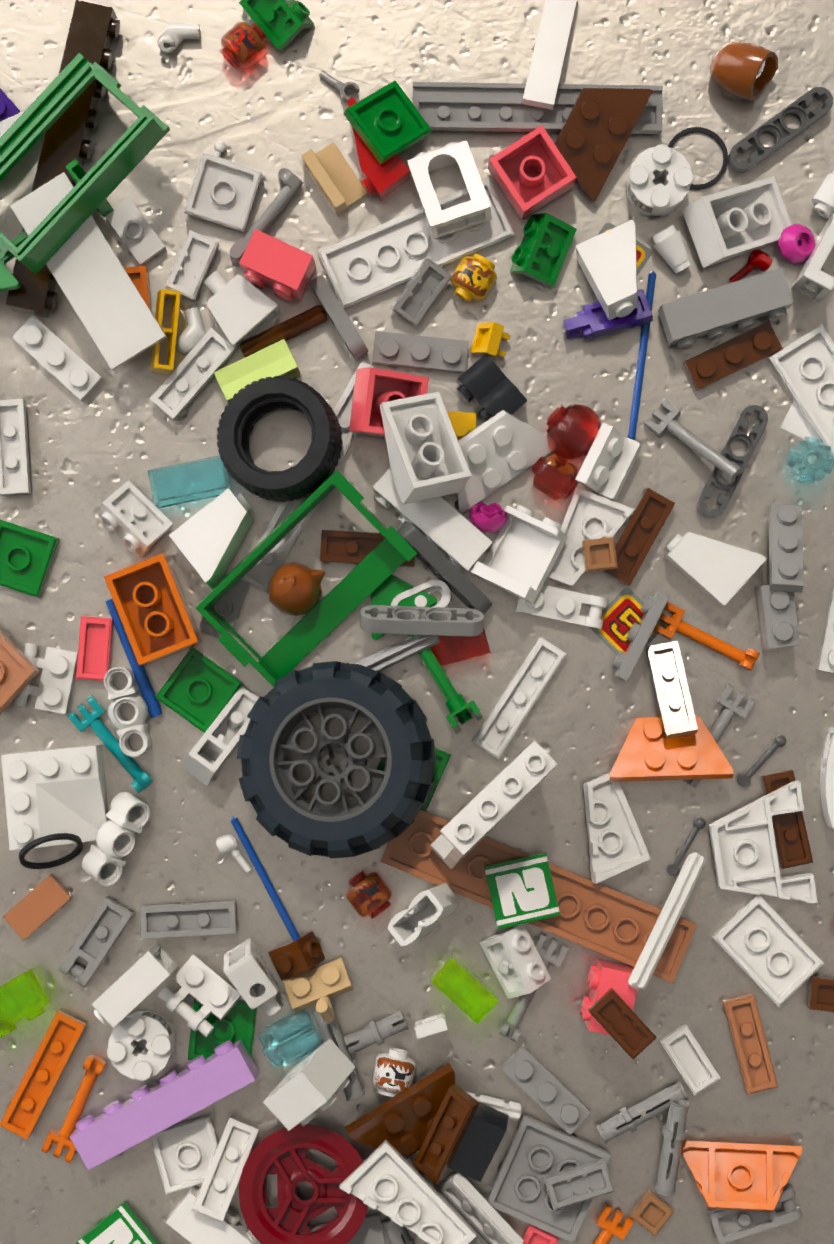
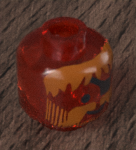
[220,21,266,69]
[531,453,579,501]
[345,870,392,919]

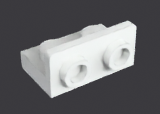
[575,423,642,500]
[98,480,173,558]
[480,924,551,999]

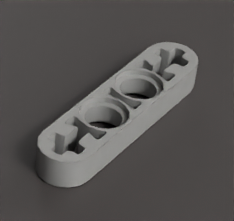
[360,605,484,637]

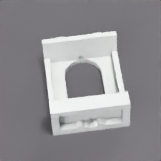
[407,140,492,239]

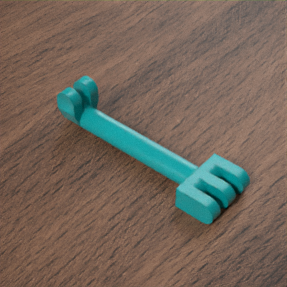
[67,695,154,793]

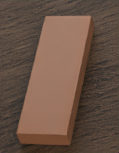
[722,993,778,1095]

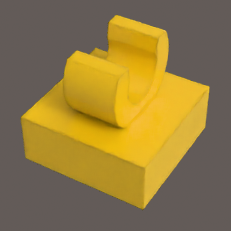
[470,322,510,357]

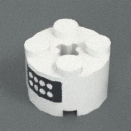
[626,144,693,217]
[107,1010,176,1081]

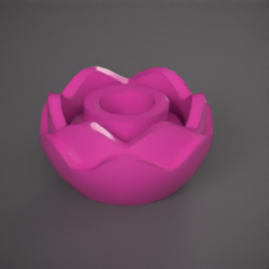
[778,224,815,264]
[469,502,507,532]

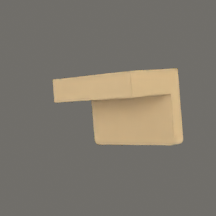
[301,143,367,215]

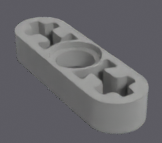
[308,274,369,360]

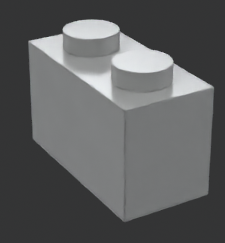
[755,585,800,650]

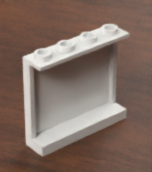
[429,740,557,869]

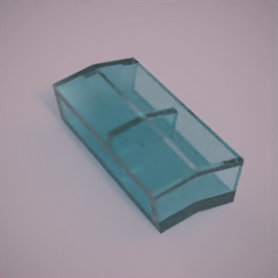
[147,456,233,508]

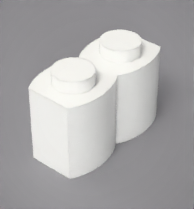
[387,883,460,946]

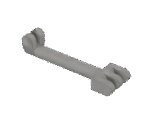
[230,168,303,267]
[644,399,743,485]
[683,683,756,788]
[498,933,569,1042]

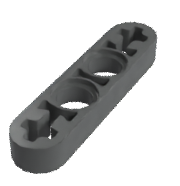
[728,87,833,173]
[696,405,768,518]
[397,521,492,615]

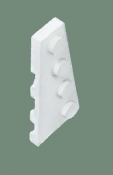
[340,1140,476,1244]

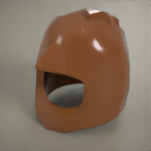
[710,41,778,101]
[268,562,325,616]

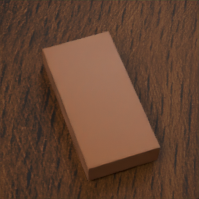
[3,874,72,940]

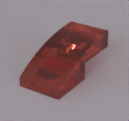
[425,628,491,670]

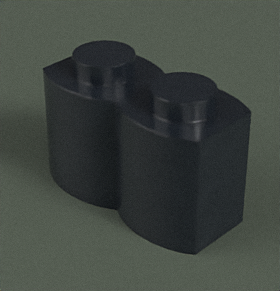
[456,354,527,423]

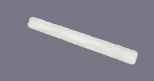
[628,852,706,991]

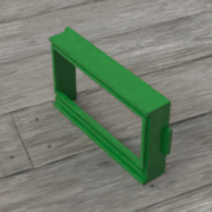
[0,53,170,275]
[195,470,418,687]

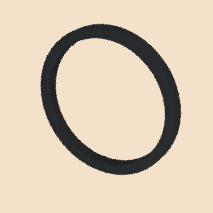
[668,127,728,190]
[19,833,83,869]

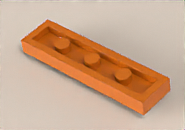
[0,1010,87,1140]

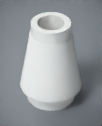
[651,224,692,274]

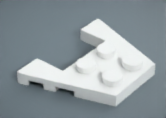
[709,780,818,903]

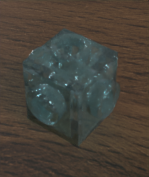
[786,437,834,484]

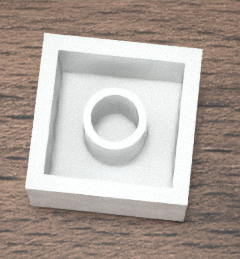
[263,1039,355,1131]

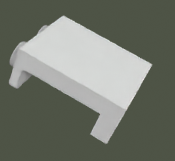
[792,214,834,302]
[471,505,568,604]

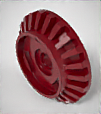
[239,1123,369,1244]

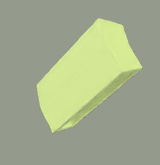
[214,339,301,404]

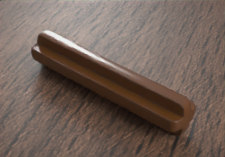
[239,305,327,357]

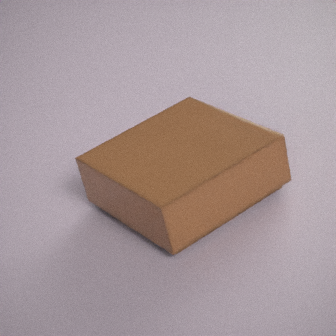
[582,537,618,572]
[629,1189,675,1236]

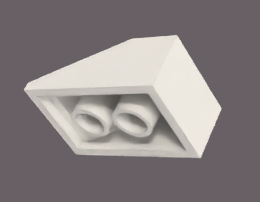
[682,176,792,268]
[380,392,471,504]

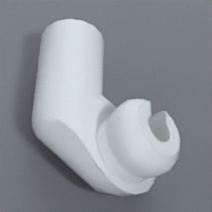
[157,23,200,53]
[176,308,205,354]

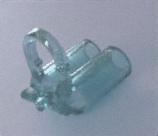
[258,1009,323,1068]

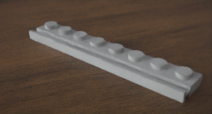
[412,82,663,134]

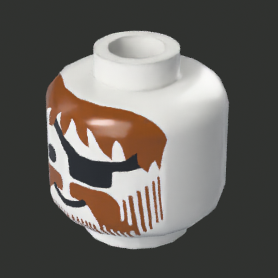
[372,1048,416,1097]

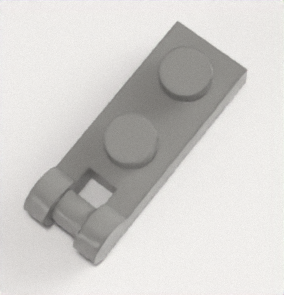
[58,896,134,988]
[708,1184,802,1244]

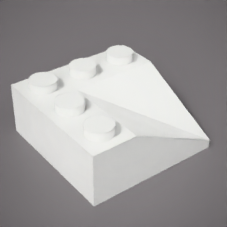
[1,745,109,850]

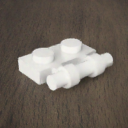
[14,643,78,714]
[158,955,242,1037]

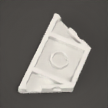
[455,410,560,514]

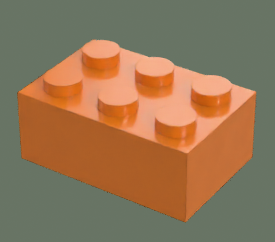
[104,553,202,666]

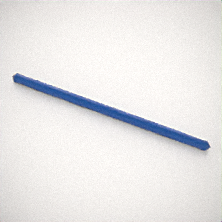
[627,271,656,440]
[230,816,316,970]

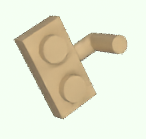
[283,958,354,1023]

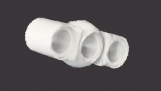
[104,667,152,757]
[82,792,151,886]

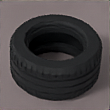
[217,376,343,502]

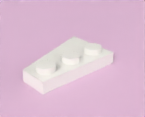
[547,487,635,587]
[583,772,651,884]

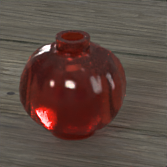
[545,403,601,460]

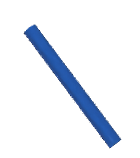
[106,599,163,718]

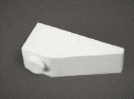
[182,686,259,786]

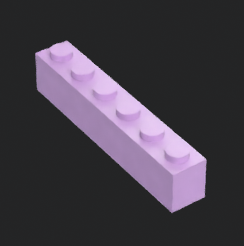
[70,1040,259,1170]

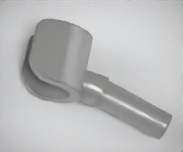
[319,70,360,103]

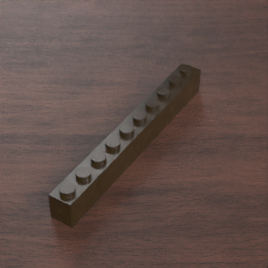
[6,0,120,318]

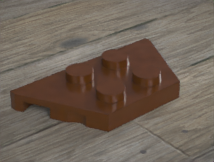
[554,88,653,201]
[345,1062,455,1159]

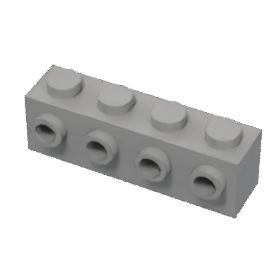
[658,267,794,348]

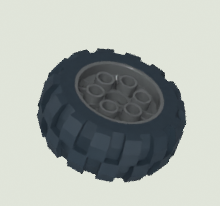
[237,661,436,859]

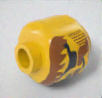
[451,253,497,303]

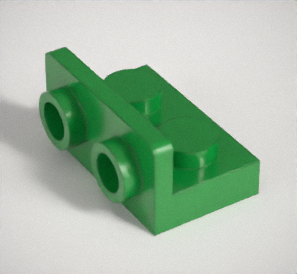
[239,0,314,50]
[510,213,577,287]

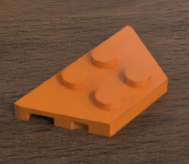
[610,716,734,782]
[681,1140,803,1212]

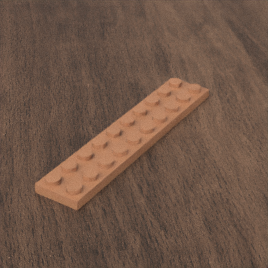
[380,809,697,983]

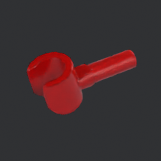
[730,249,773,283]

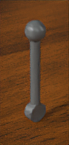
[737,735,786,787]
[666,817,706,876]

